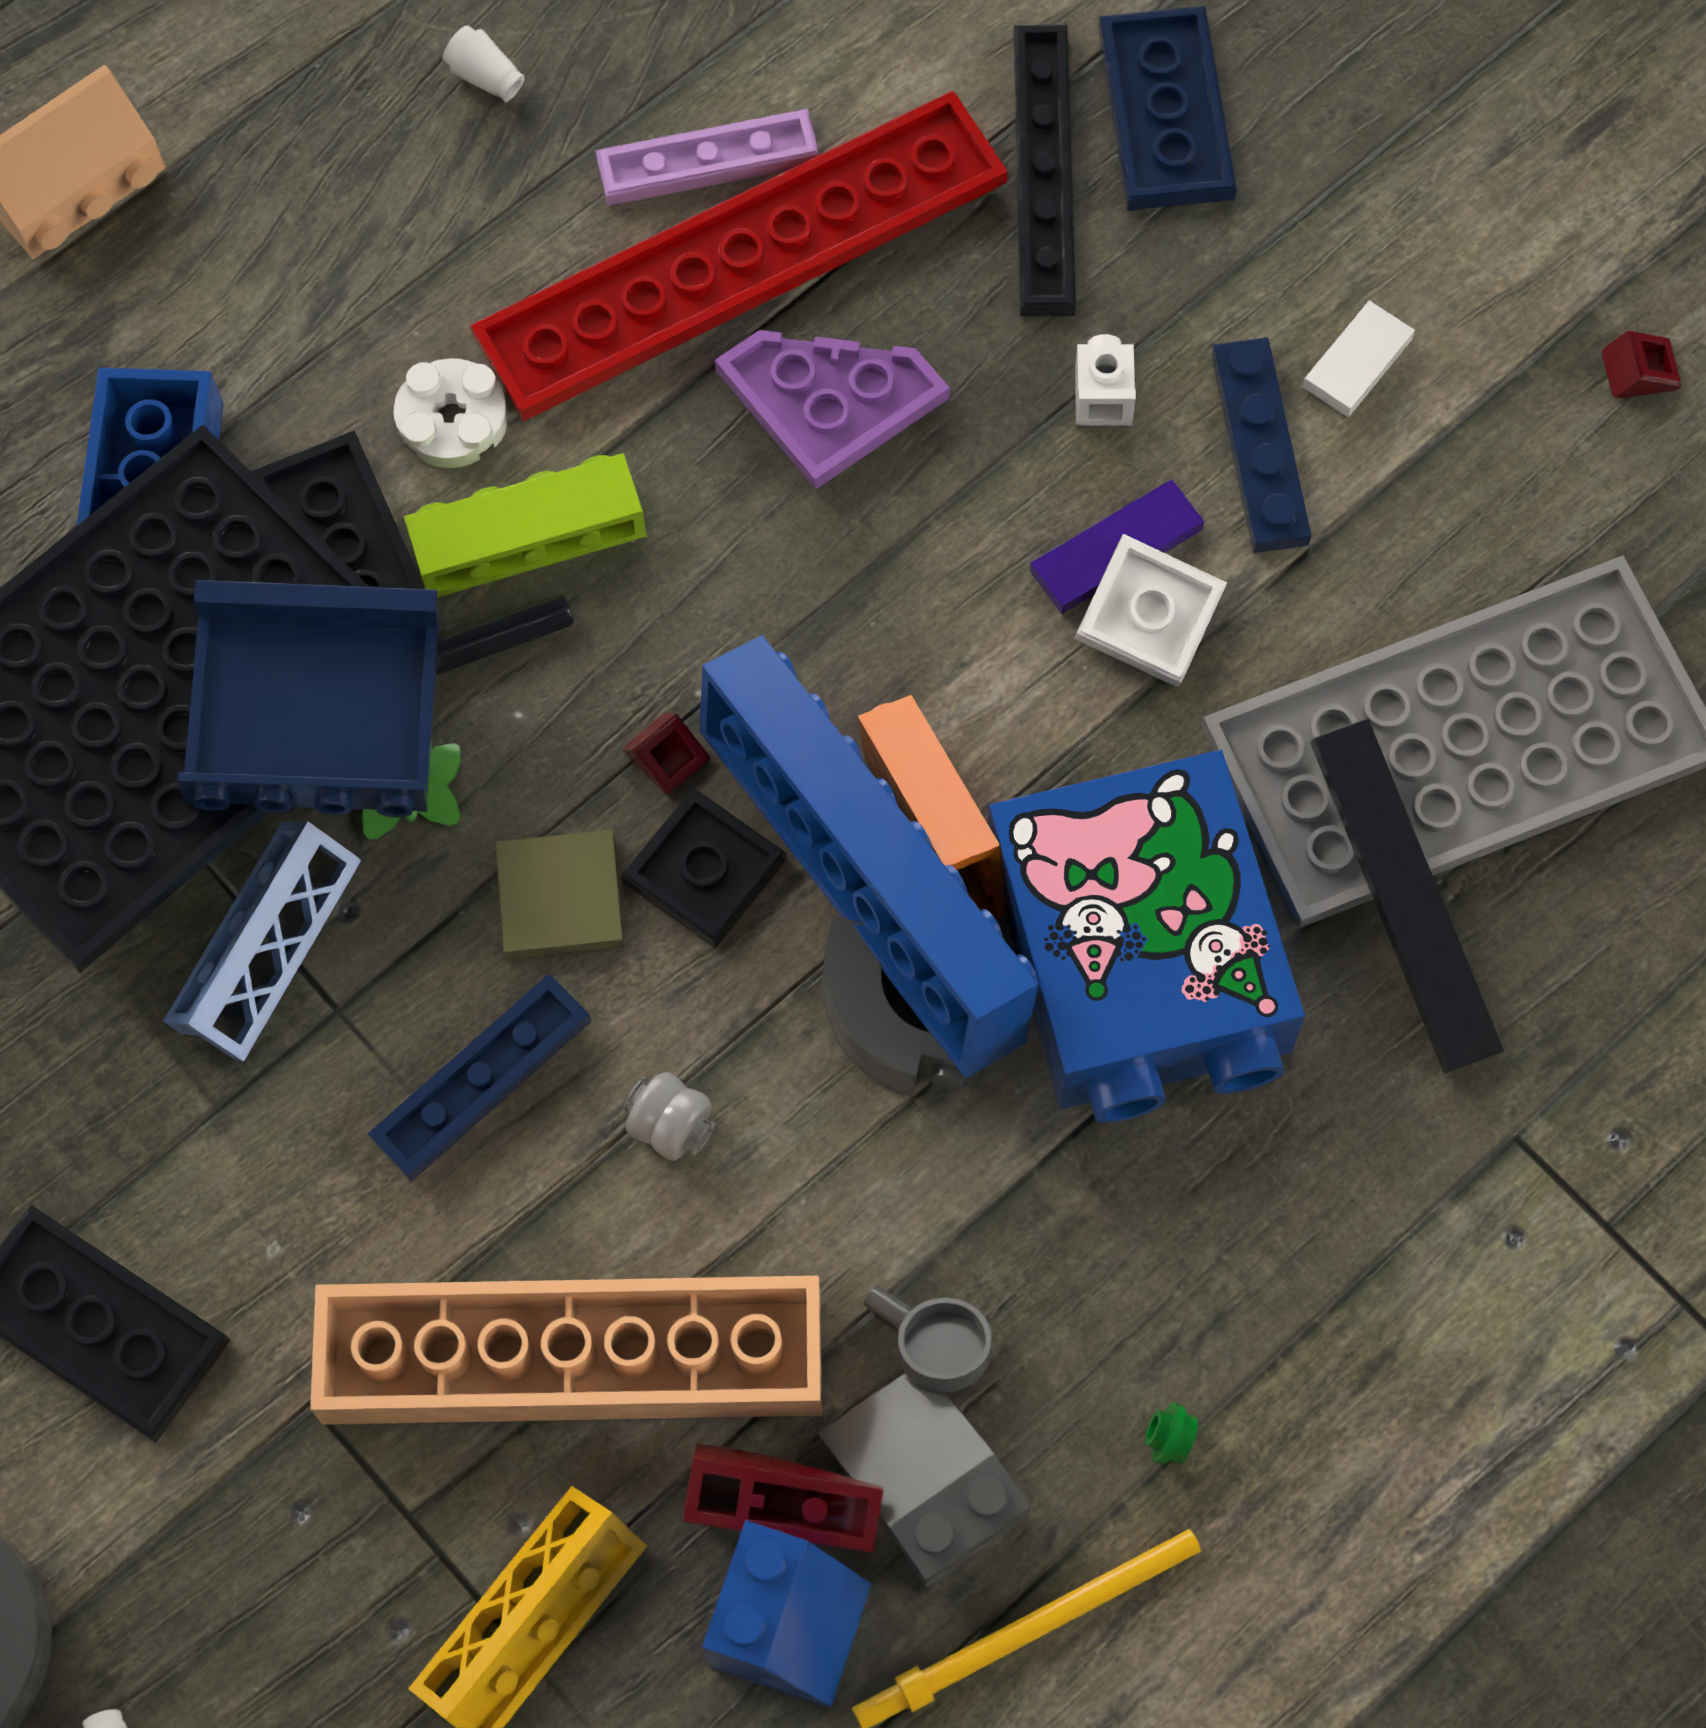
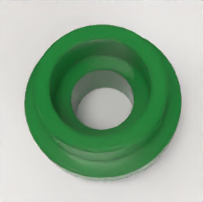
[1145,1402,1198,1465]

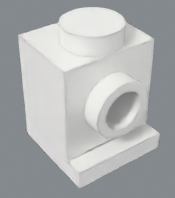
[1075,335,1136,426]

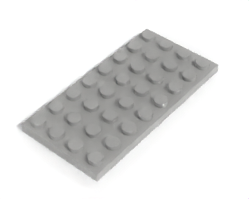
[1202,556,1706,928]

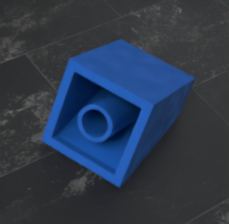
[702,1520,872,1708]

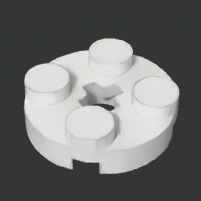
[394,359,508,468]

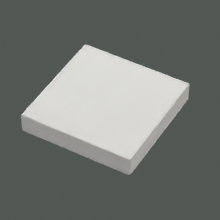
[1074,534,1227,688]

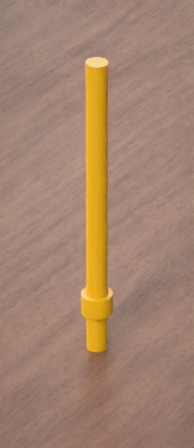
[852,1529,1201,1728]

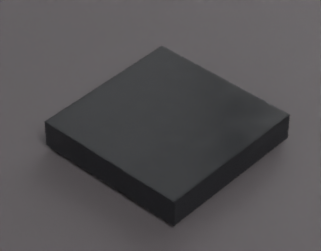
[621,787,787,949]

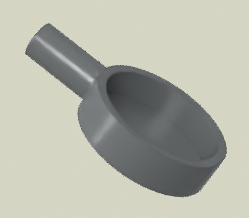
[864,1285,992,1392]

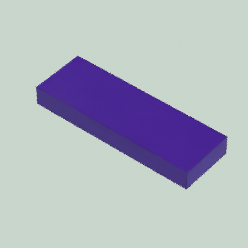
[1030,479,1204,614]

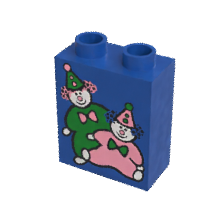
[988,749,1305,1123]

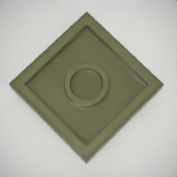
[495,829,624,959]

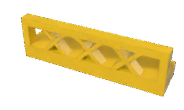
[408,1486,647,1728]

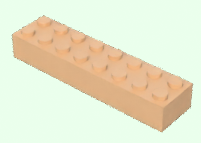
[310,1276,822,1425]

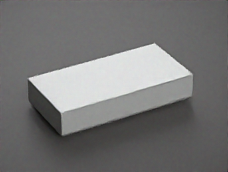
[1303,300,1415,418]

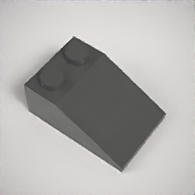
[818,1373,1031,1591]

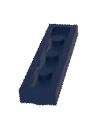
[1211,337,1312,553]
[368,974,591,1182]

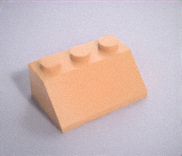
[0,65,166,259]

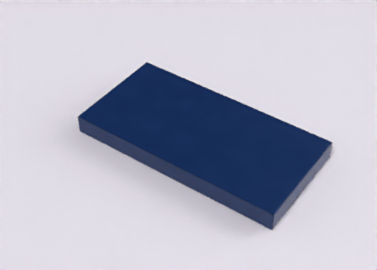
[1098,6,1237,211]

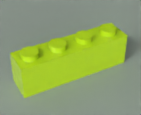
[404,453,647,597]

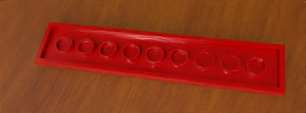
[470,90,1008,422]

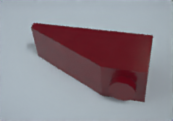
[682,1443,884,1553]

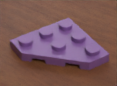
[715,330,950,490]

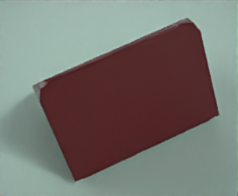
[1602,330,1682,398]
[623,713,711,795]

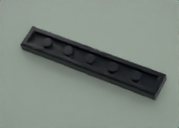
[1013,24,1076,317]
[1310,718,1504,1074]

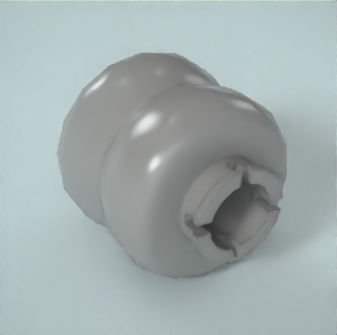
[623,1072,715,1161]

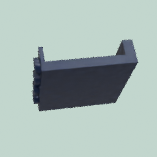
[177,580,440,817]

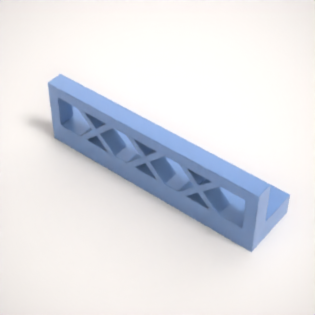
[163,821,361,1062]

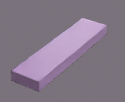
[596,109,819,206]

